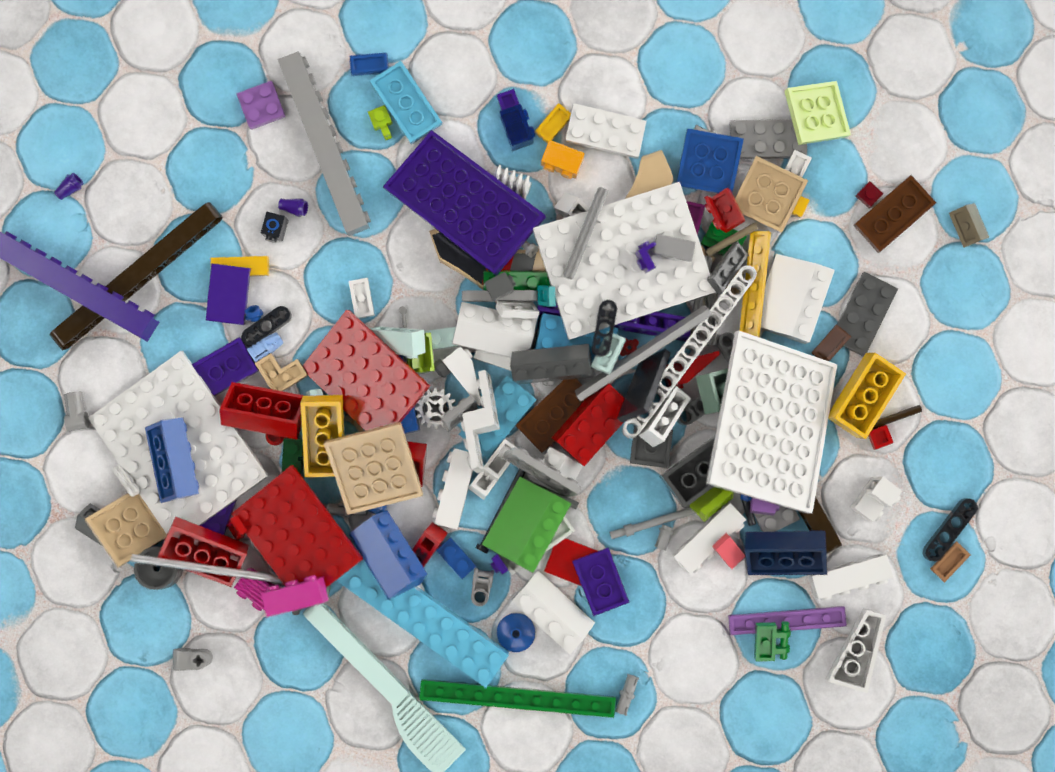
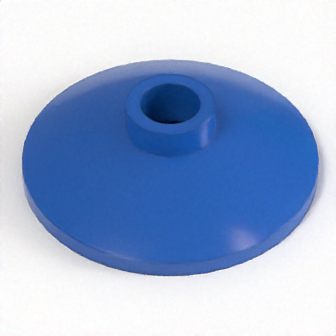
[497,613,535,652]

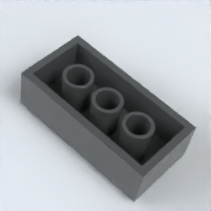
[660,436,715,508]

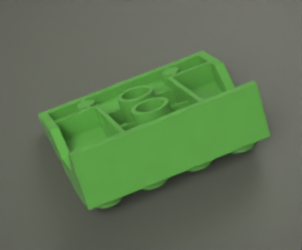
[482,477,571,573]

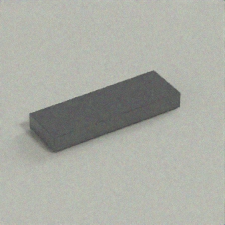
[707,241,748,294]

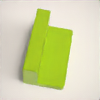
[689,486,734,522]

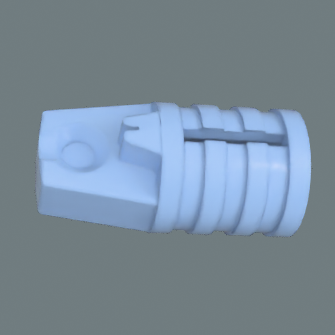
[247,332,284,362]

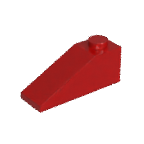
[664,351,720,389]
[412,522,448,568]

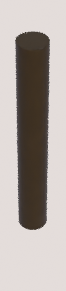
[872,405,922,430]

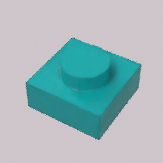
[538,285,556,307]

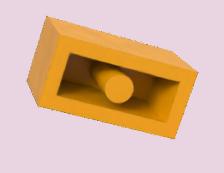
[541,140,585,179]

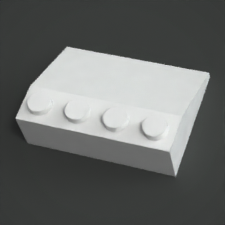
[760,254,835,344]

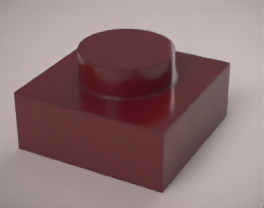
[856,181,884,208]

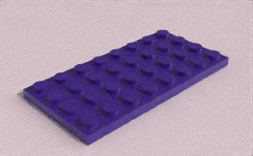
[383,130,546,276]

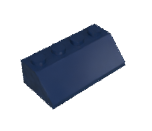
[745,531,827,575]

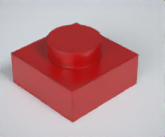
[868,425,894,450]

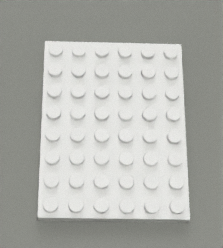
[533,182,716,340]
[706,331,837,514]
[88,351,269,534]

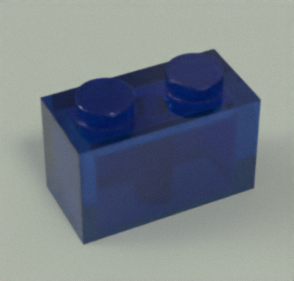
[499,104,536,151]

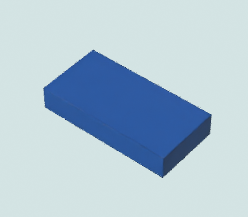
[349,52,389,76]

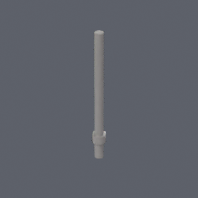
[609,508,696,539]

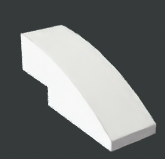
[468,439,517,500]

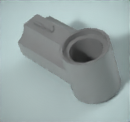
[64,391,90,431]

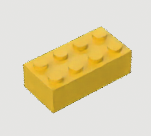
[828,353,906,439]
[301,395,344,477]

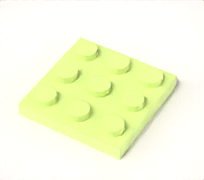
[784,81,851,145]

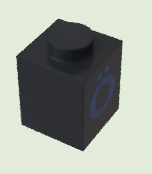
[261,211,289,243]

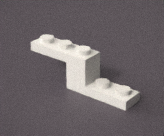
[461,370,500,473]

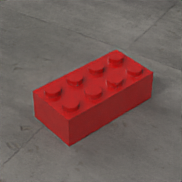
[219,382,304,440]
[551,383,625,467]

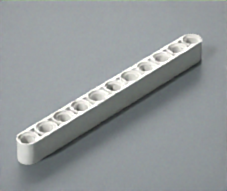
[622,266,756,439]

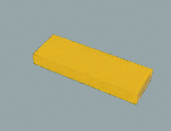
[211,256,269,276]

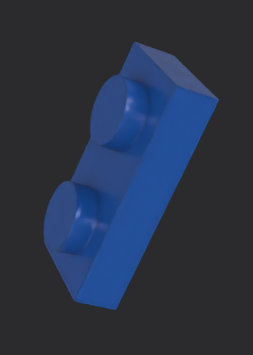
[436,538,476,579]

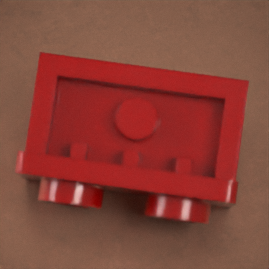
[704,188,746,233]

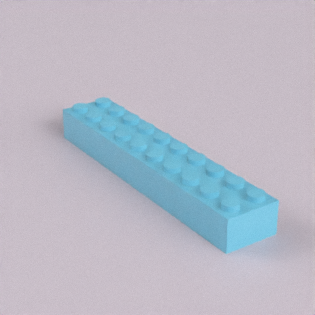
[336,540,509,688]

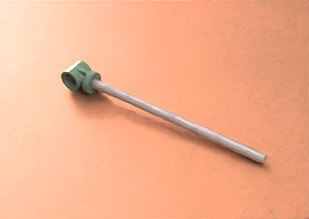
[131,554,331,596]

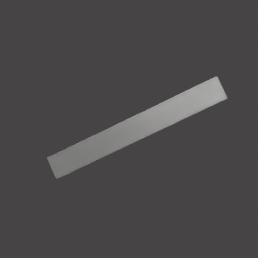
[575,305,712,401]

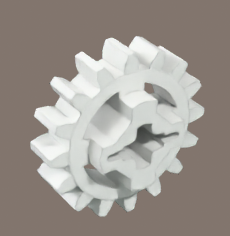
[415,388,456,430]

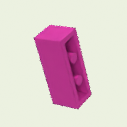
[261,575,329,617]

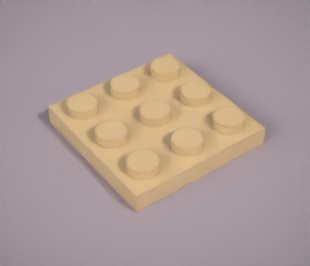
[735,156,808,233]
[85,493,167,568]

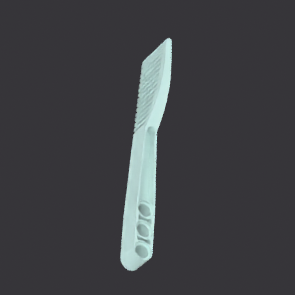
[303,603,466,772]

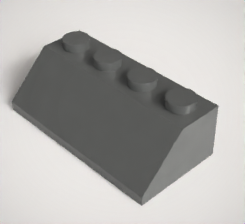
[510,344,594,384]

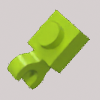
[368,105,393,141]

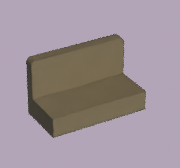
[949,203,989,248]

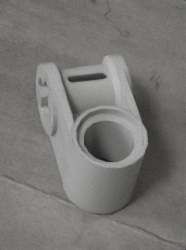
[471,567,494,606]
[173,648,213,671]

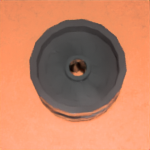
[133,546,183,590]

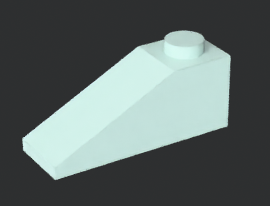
[370,326,425,359]

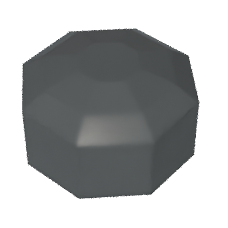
[434,359,451,378]

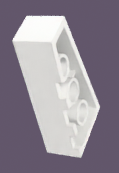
[825,608,886,693]

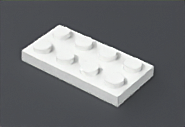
[565,103,646,159]

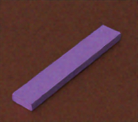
[728,606,847,635]

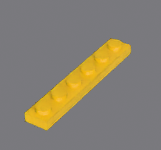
[739,231,771,337]

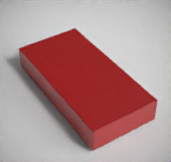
[227,515,247,541]

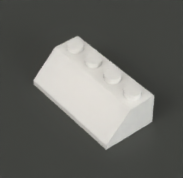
[452,302,537,358]
[512,570,595,654]

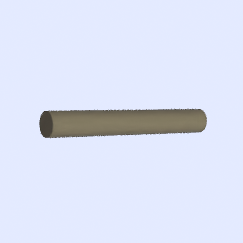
[705,223,758,257]

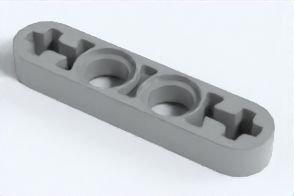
[462,290,538,302]

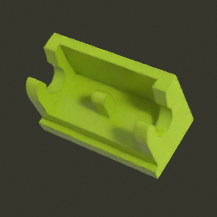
[406,333,435,374]

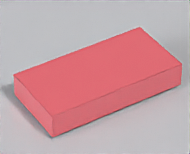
[712,533,746,569]

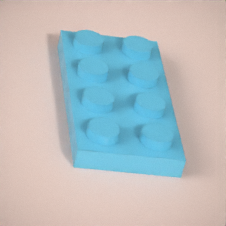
[370,61,442,144]
[458,376,537,459]

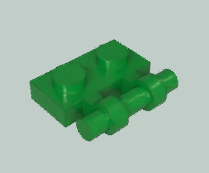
[754,621,791,662]

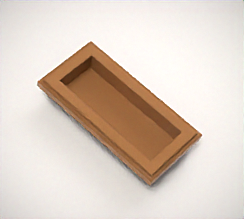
[930,541,971,583]

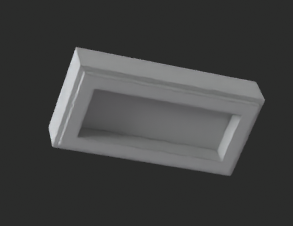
[653,234,696,262]

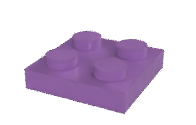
[236,80,286,130]

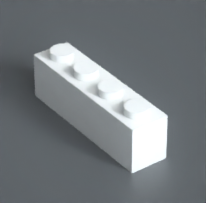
[432,448,473,529]
[672,502,746,574]
[808,554,894,601]

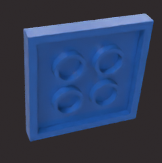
[676,128,744,193]

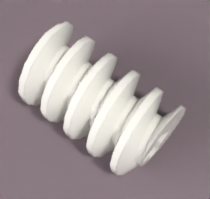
[493,165,532,199]

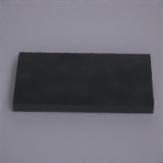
[617,349,670,422]

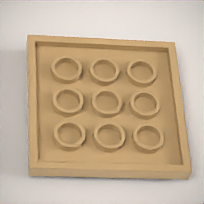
[324,422,423,515]

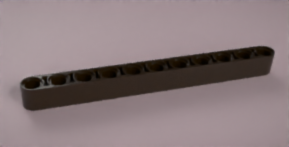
[50,202,223,350]

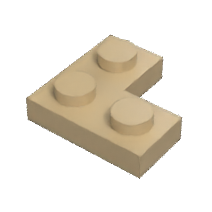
[255,353,308,391]

